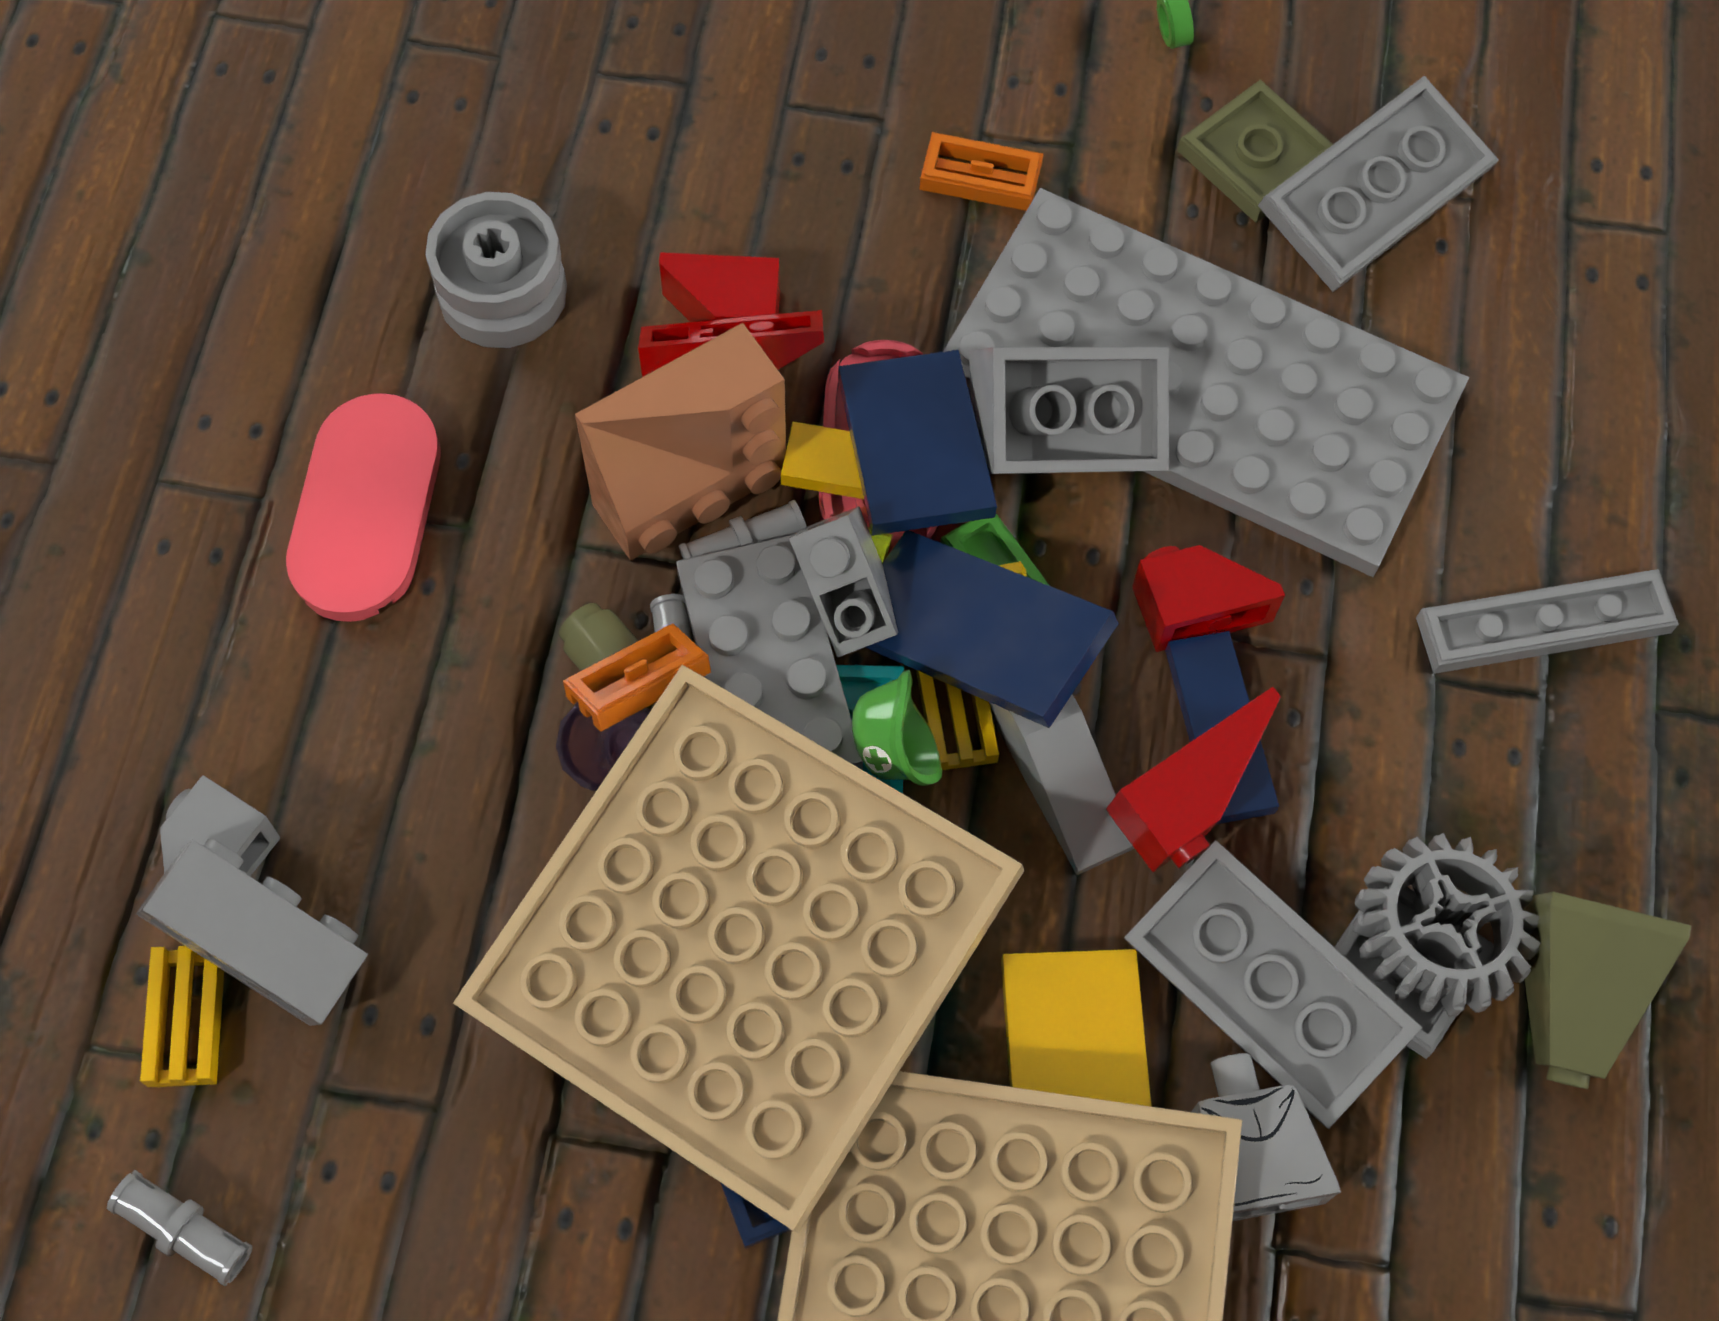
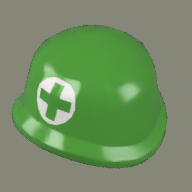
[852,670,942,786]

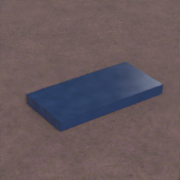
[865,530,1119,728]

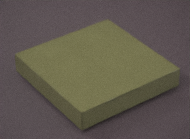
[1177,80,1333,223]

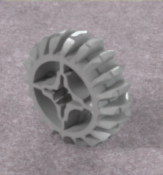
[1353,833,1540,1017]

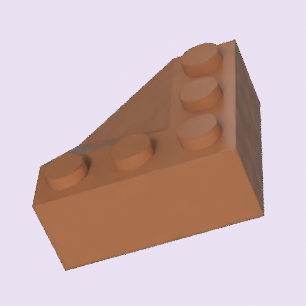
[575,323,786,561]

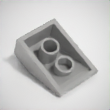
[969,347,1169,474]

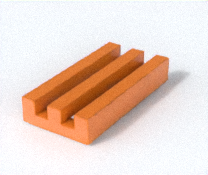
[919,132,1044,211]
[563,623,711,732]

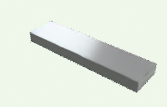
[1416,569,1679,674]

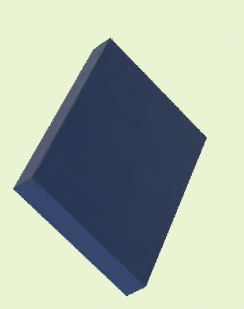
[838,350,997,536]

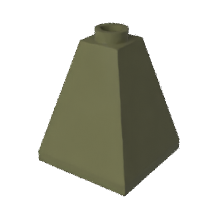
[1523,892,1692,1090]

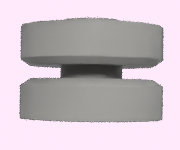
[425,192,567,348]

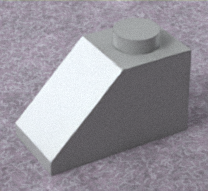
[160,775,281,876]

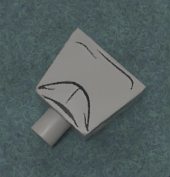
[1191,1053,1341,1221]

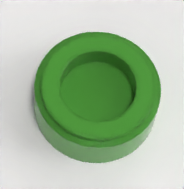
[1157,0,1194,49]

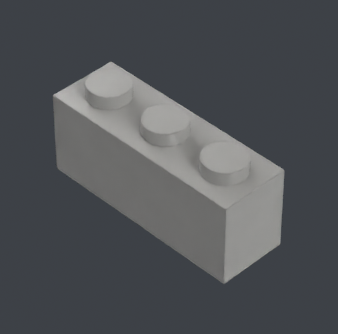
[136,838,368,1026]

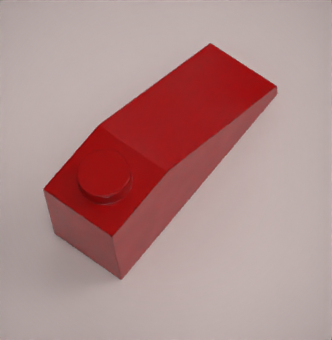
[638,310,824,377]
[1106,687,1281,873]

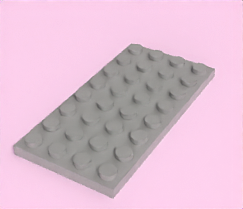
[943,188,1469,577]

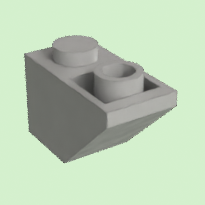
[789,506,898,657]

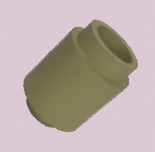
[559,603,639,671]

